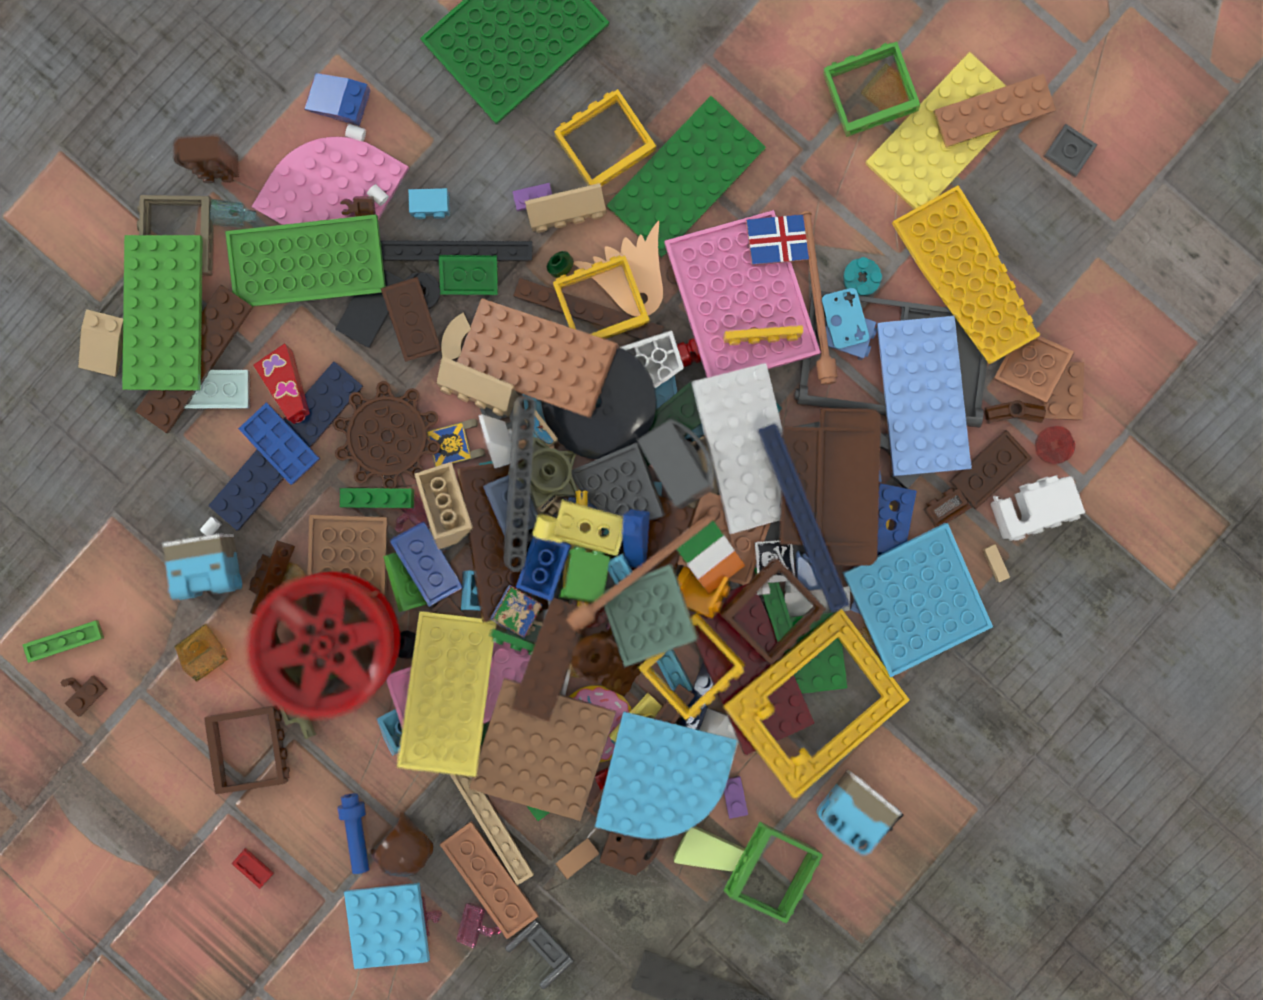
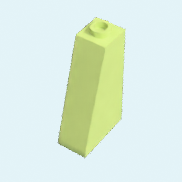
[673,826,745,871]

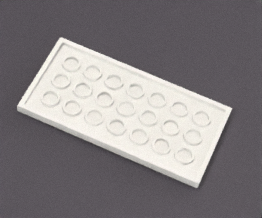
[692,363,782,534]

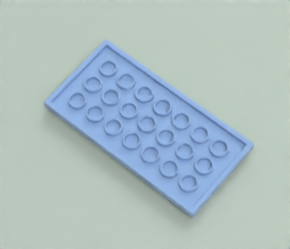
[877,316,971,476]

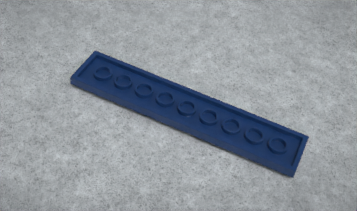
[208,361,364,531]

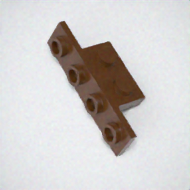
[249,540,295,615]

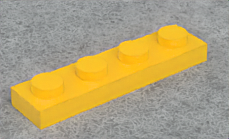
[723,325,803,345]

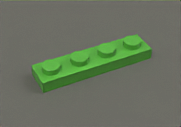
[22,620,104,663]

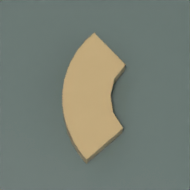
[441,313,471,360]

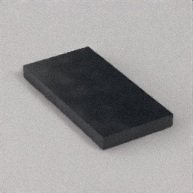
[335,270,405,348]

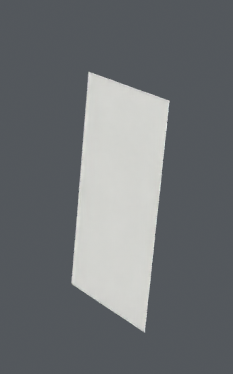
[785,586,850,617]

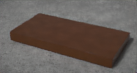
[381,277,442,362]
[949,430,1032,509]

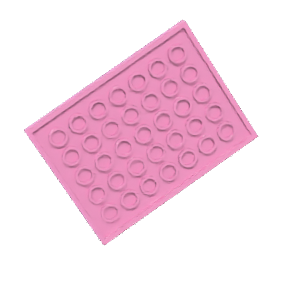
[664,210,821,378]

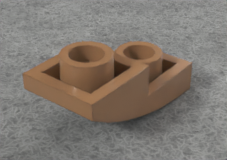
[556,838,600,879]

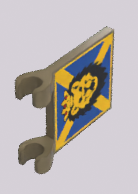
[427,419,486,467]

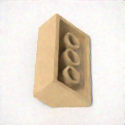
[525,183,606,233]
[437,357,518,417]
[415,462,473,549]

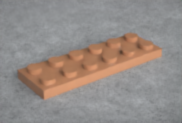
[934,74,1056,148]
[440,821,539,939]

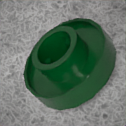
[547,251,574,278]

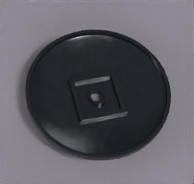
[542,346,657,459]

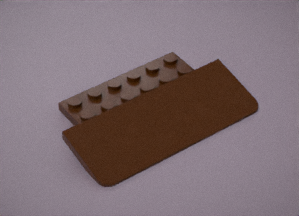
[779,408,881,566]

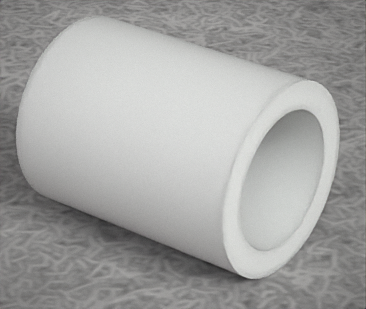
[345,124,366,141]
[367,184,389,206]
[200,516,222,536]

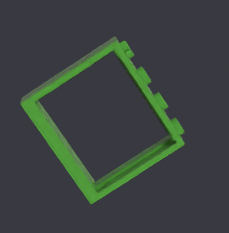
[824,42,920,137]
[723,822,823,923]

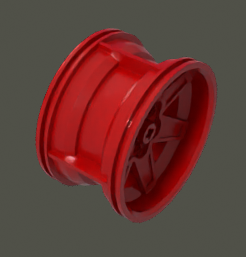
[247,571,401,719]

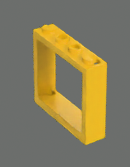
[554,89,656,187]
[553,255,650,339]
[638,613,745,720]

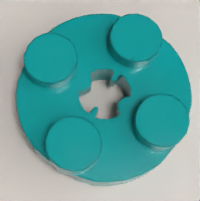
[843,257,882,296]

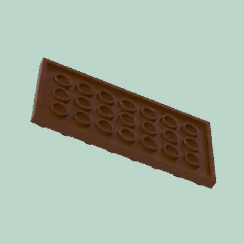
[457,459,549,622]

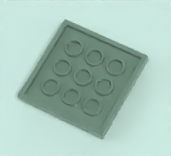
[604,565,698,667]

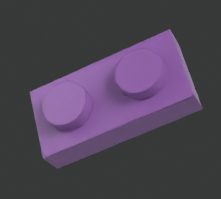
[512,183,552,211]
[724,776,748,819]

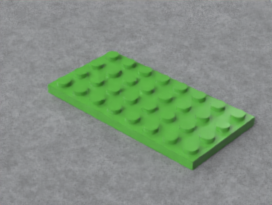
[225,215,386,307]
[122,235,203,391]

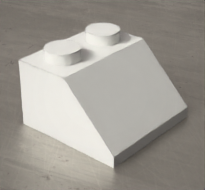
[479,415,512,468]

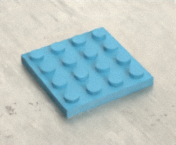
[344,883,430,969]

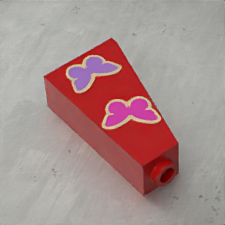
[253,343,310,424]

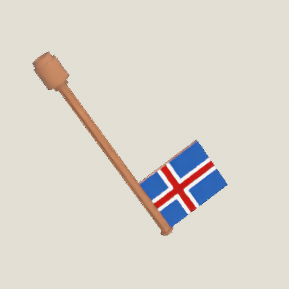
[746,211,838,385]

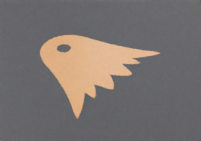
[574,221,663,317]

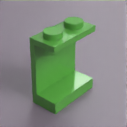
[560,547,610,603]

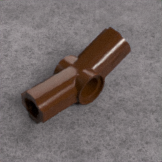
[985,400,1046,424]

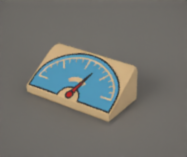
[524,410,558,447]

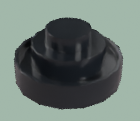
[398,630,416,659]

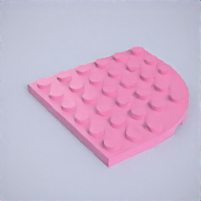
[252,137,409,225]

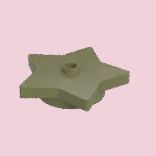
[508,437,578,509]

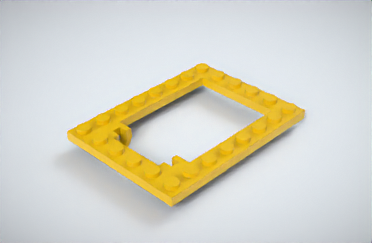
[723,609,909,799]

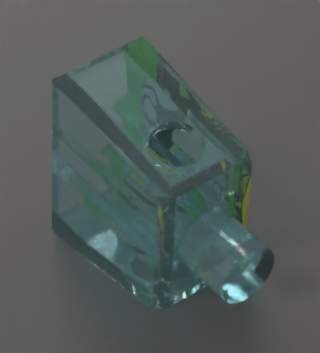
[210,199,256,227]

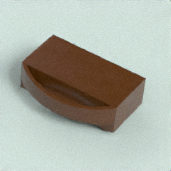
[173,135,239,184]
[600,831,664,876]

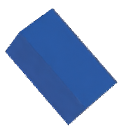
[516,535,571,601]

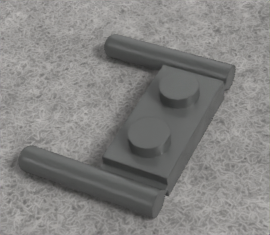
[505,919,574,989]

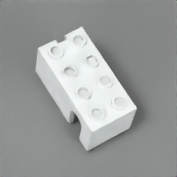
[990,475,1085,541]

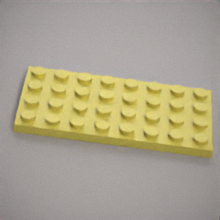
[865,52,1006,209]
[397,611,497,777]

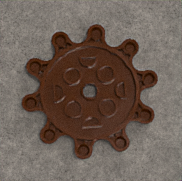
[333,381,440,488]

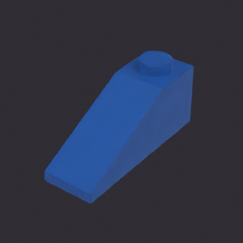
[622,509,650,568]

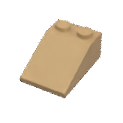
[78,309,123,377]

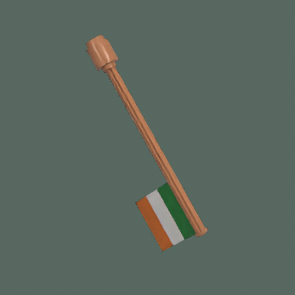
[566,512,745,632]

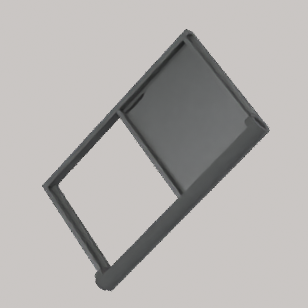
[794,291,987,428]

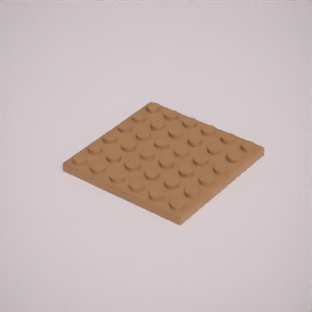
[469,678,616,821]

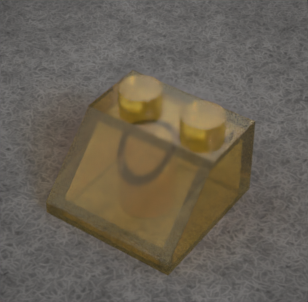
[175,623,228,682]

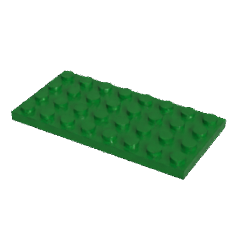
[606,96,766,259]

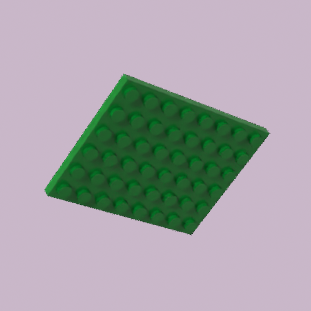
[420,0,610,125]

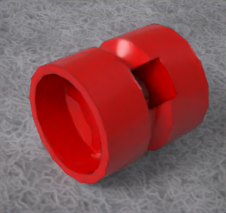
[676,338,702,367]

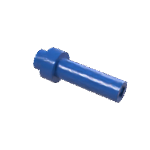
[337,793,370,874]

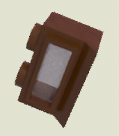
[923,487,972,528]

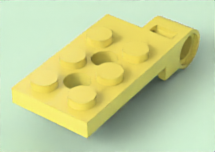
[533,500,623,556]

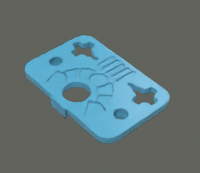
[822,288,869,349]

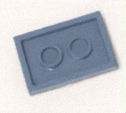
[483,475,538,536]

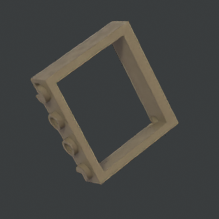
[137,195,214,276]

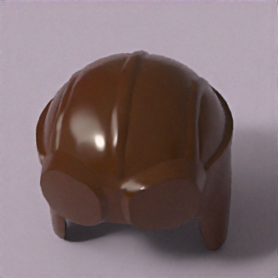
[370,812,433,877]

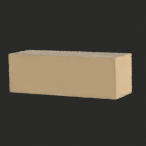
[982,544,1010,582]

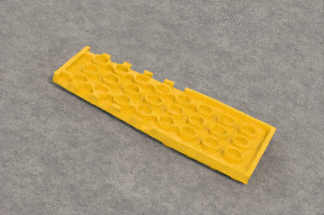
[892,185,1040,364]

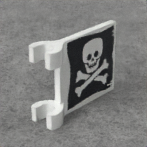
[755,541,798,595]

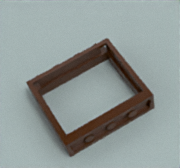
[719,558,826,665]
[204,705,290,795]

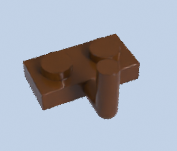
[61,675,108,717]

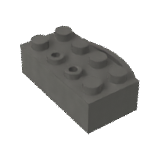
[637,420,714,509]

